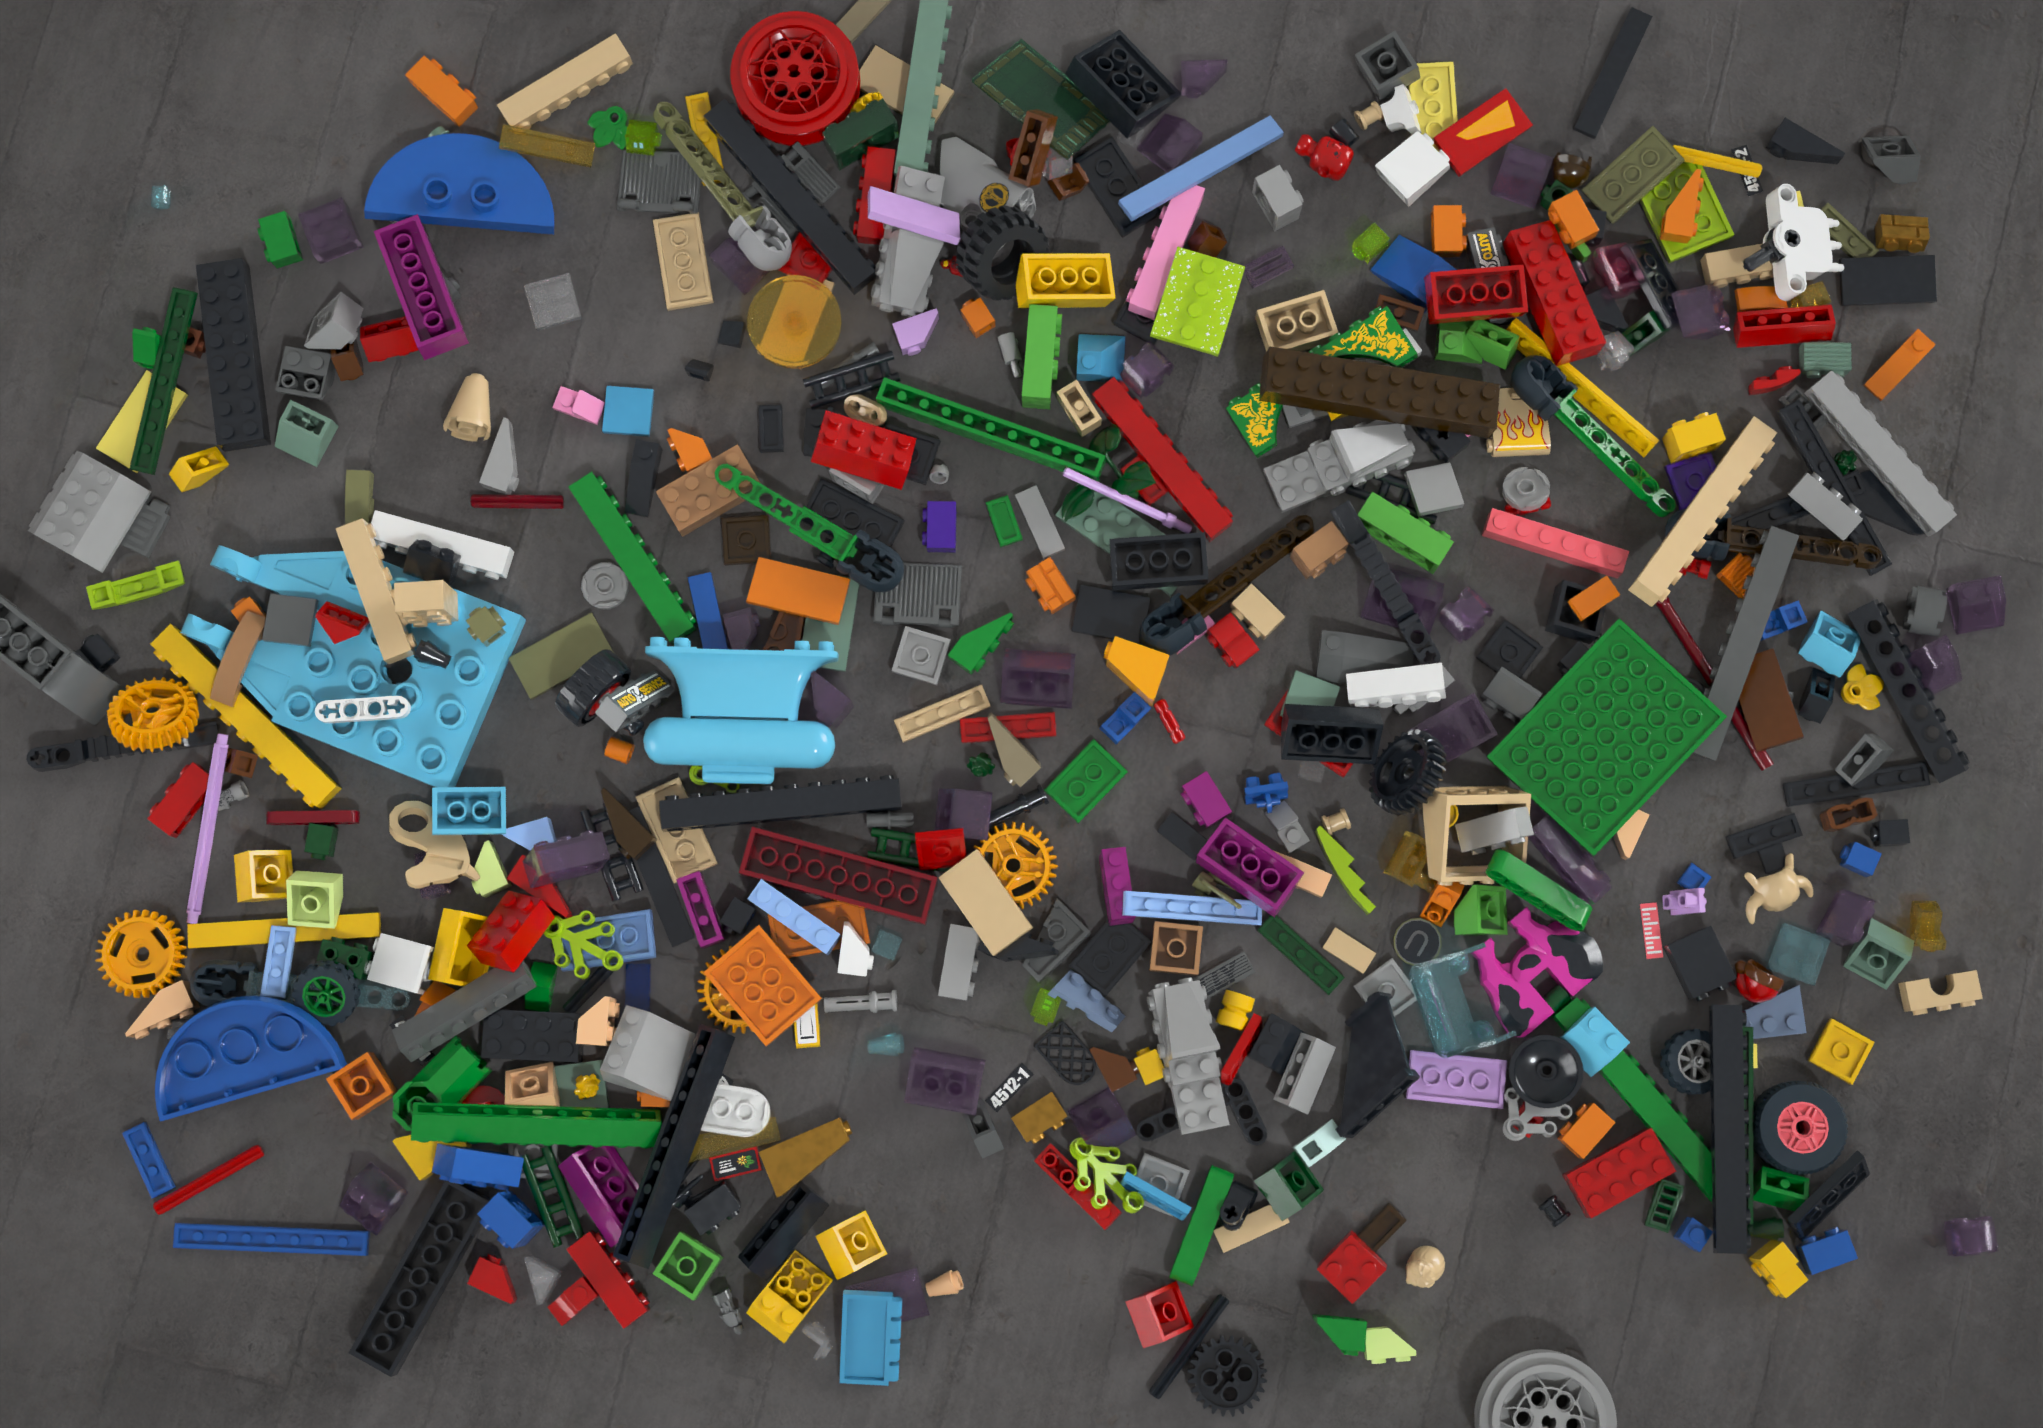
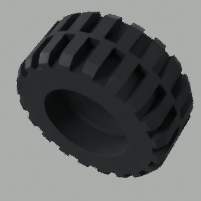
[956,206,1049,301]

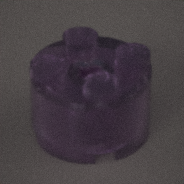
[1120,342,1175,398]
[1439,587,1494,643]
[1943,1216,1999,1257]

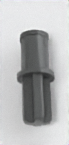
[866,810,914,829]

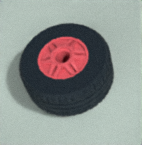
[1753,1081,1848,1175]

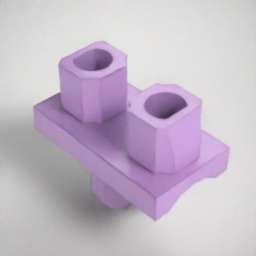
[1662,888,1707,915]

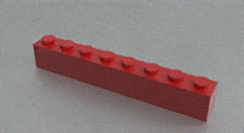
[1092,377,1233,542]

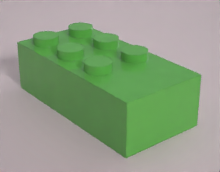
[1022,304,1062,410]
[1358,492,1454,574]

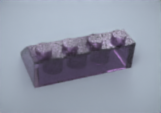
[1528,815,1612,905]

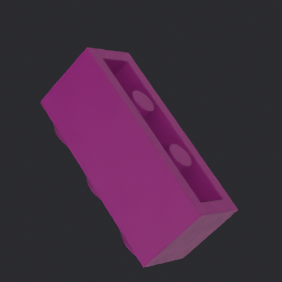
[1099,847,1136,926]
[676,871,726,949]

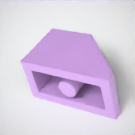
[892,308,939,356]

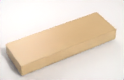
[1213,1204,1290,1253]

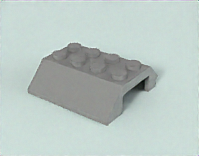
[28,451,151,573]

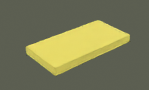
[1408,62,1458,152]
[96,370,188,473]

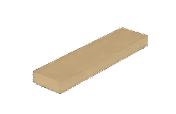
[894,684,991,743]

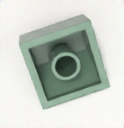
[1843,918,1915,990]

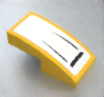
[794,1003,821,1049]

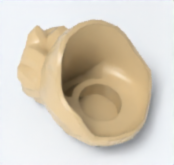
[1406,1246,1445,1288]

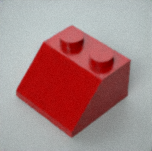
[1125,1281,1194,1348]

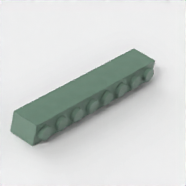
[894,0,952,179]

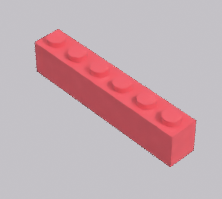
[1482,508,1629,579]

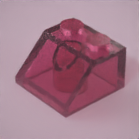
[1592,242,1641,300]

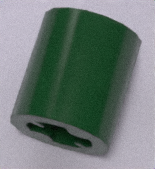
[1542,984,1572,1016]

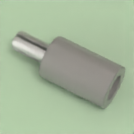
[998,332,1022,378]

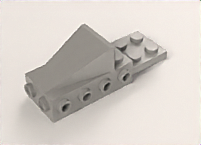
[871,166,945,317]
[1263,420,1415,513]
[1147,977,1229,1135]

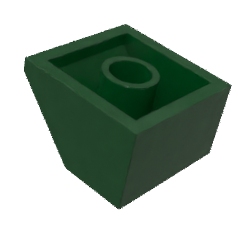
[1254,1151,1324,1221]

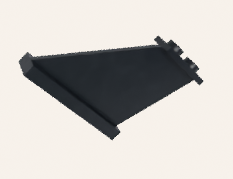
[1335,991,1420,1138]

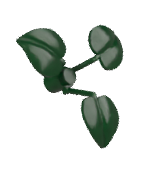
[1062,424,1156,522]

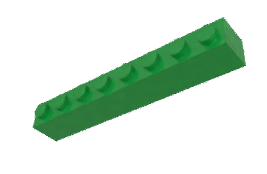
[568,472,696,645]

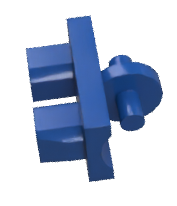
[1244,773,1288,813]

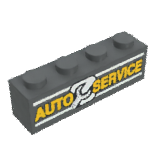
[1466,227,1517,326]
[595,670,675,732]

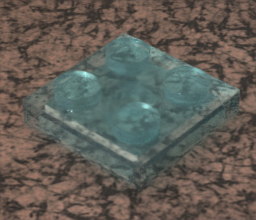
[1767,923,1831,986]

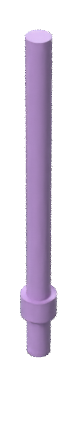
[1062,467,1192,534]

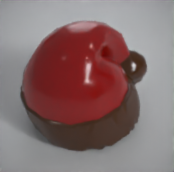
[1735,959,1784,1003]

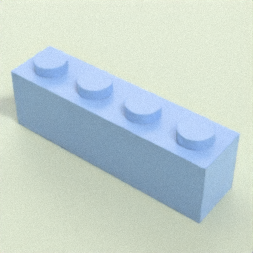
[747,879,842,955]

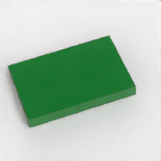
[1044,739,1128,824]

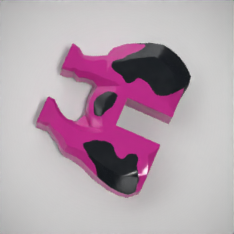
[1471,907,1603,1038]

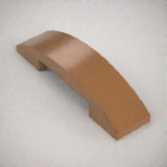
[210,611,266,707]

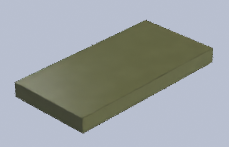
[1582,126,1685,224]
[508,612,615,700]

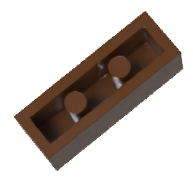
[1008,109,1058,187]

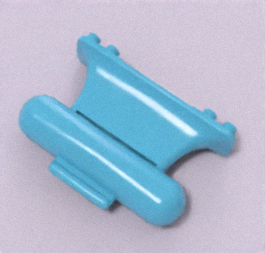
[643,637,839,784]

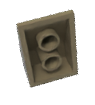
[988,712,1041,787]

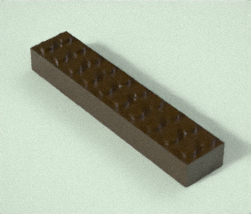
[1259,346,1500,438]

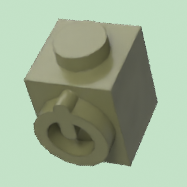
[466,606,506,647]

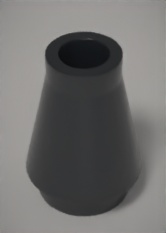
[414,640,452,669]

